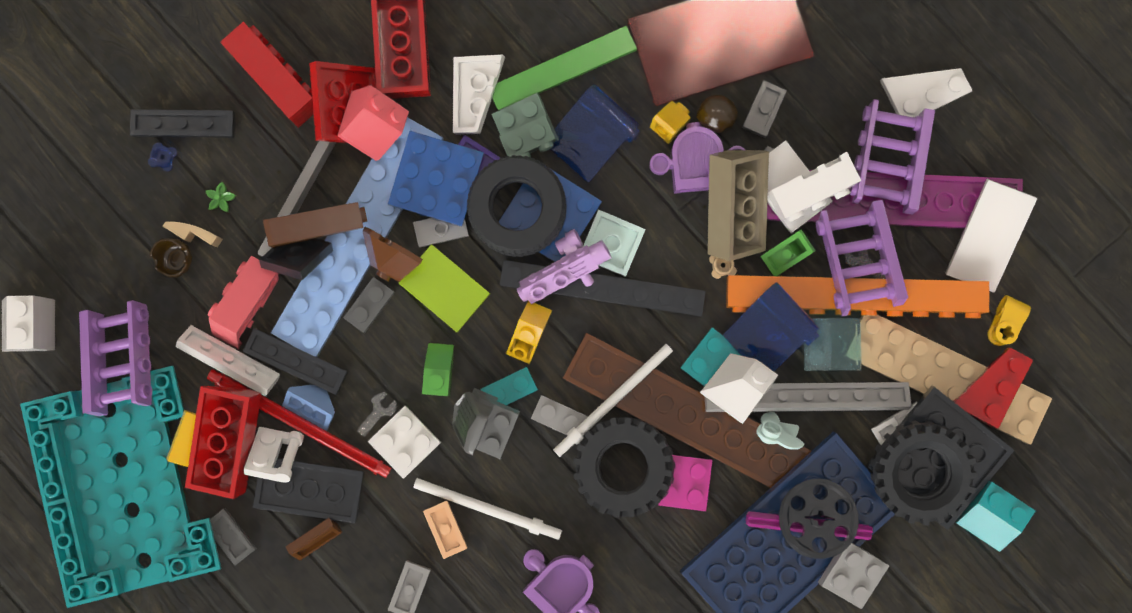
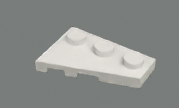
[453,55,505,135]

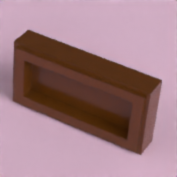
[286,518,342,560]

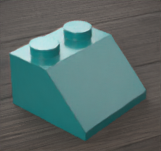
[955,481,1035,552]

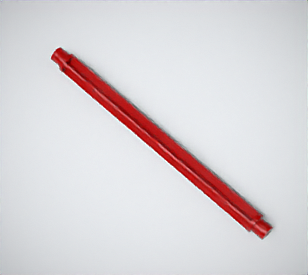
[207,369,392,478]

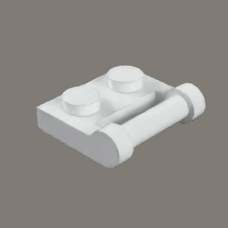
[244,427,304,482]

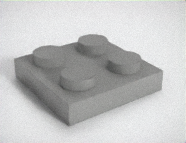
[818,543,889,609]

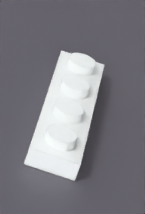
[176,325,280,396]

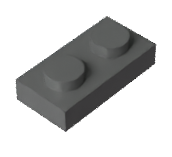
[742,80,787,138]
[343,277,395,333]

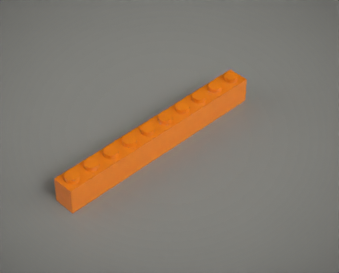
[726,275,989,318]

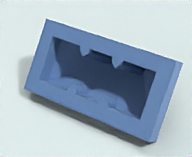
[282,385,335,431]

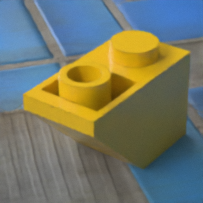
[506,300,552,364]

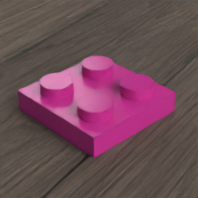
[659,455,712,511]

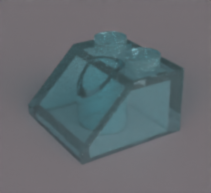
[804,318,862,371]

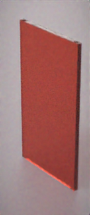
[628,0,814,106]

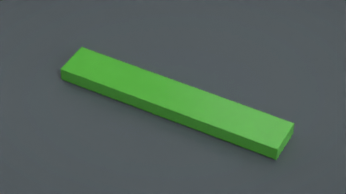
[492,26,637,111]

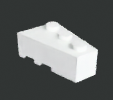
[768,152,861,222]

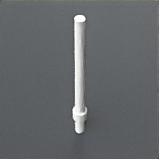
[553,344,673,457]
[413,478,562,540]

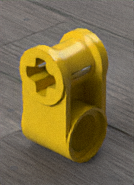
[987,295,1031,346]

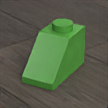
[422,343,454,396]

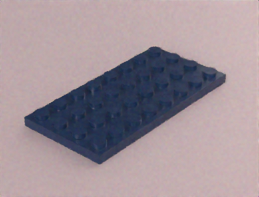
[680,432,895,613]

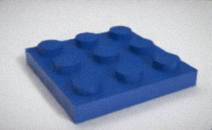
[388,131,484,227]
[499,170,602,262]

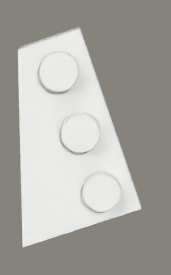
[880,68,972,118]

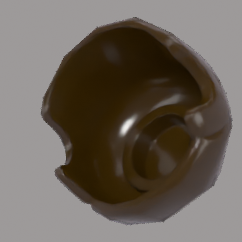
[697,95,738,133]
[150,238,192,277]

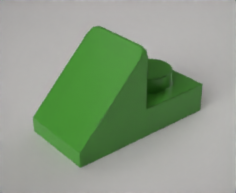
[761,230,815,276]

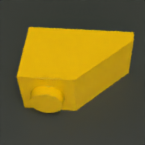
[650,101,691,144]

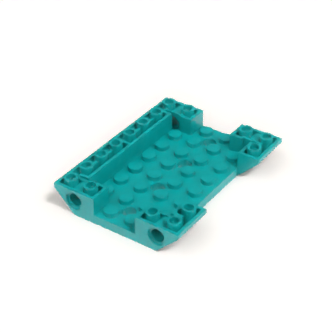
[20,366,222,608]

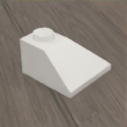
[700,354,778,424]

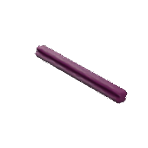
[746,511,873,540]

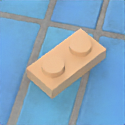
[423,500,468,559]

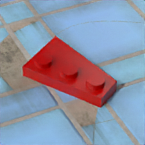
[953,348,1033,429]

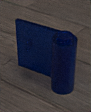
[551,84,640,183]
[723,282,820,372]

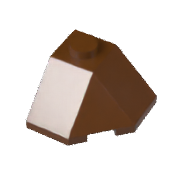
[362,226,423,282]

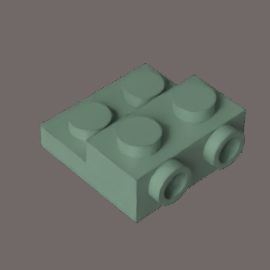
[492,93,559,158]

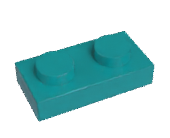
[481,367,538,405]

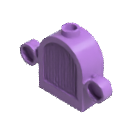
[650,122,745,193]
[523,549,600,613]

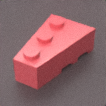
[208,256,279,350]

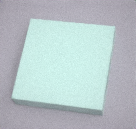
[584,210,646,277]

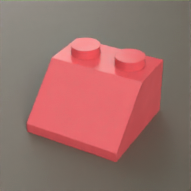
[337,85,409,161]

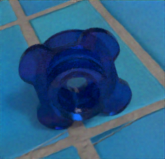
[148,143,177,171]

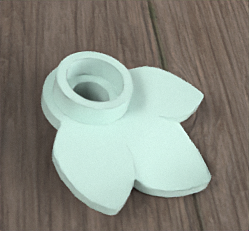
[757,412,804,449]

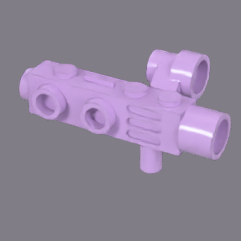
[517,229,612,304]

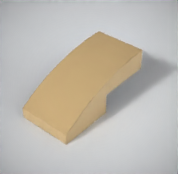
[163,222,223,247]

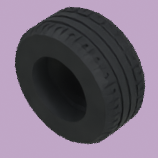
[467,155,567,257]

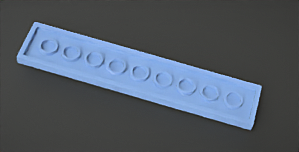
[271,117,444,357]

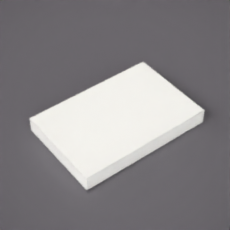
[767,141,833,233]

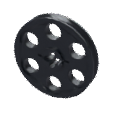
[779,479,859,559]

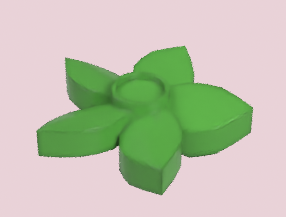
[206,182,237,212]

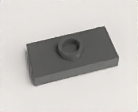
[210,508,257,565]

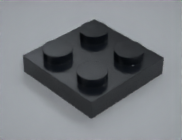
[259,238,333,280]

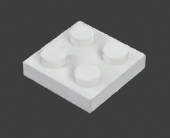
[368,406,441,479]

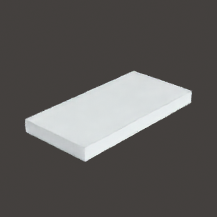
[945,179,1037,293]

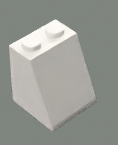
[2,296,55,352]

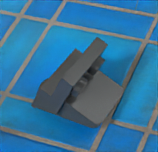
[452,388,520,459]

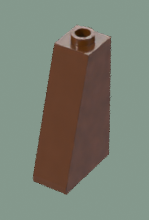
[263,202,368,248]

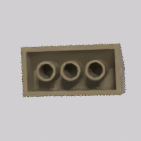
[708,150,769,261]

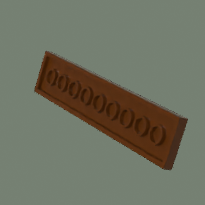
[563,333,811,488]

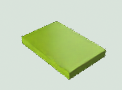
[399,244,490,333]

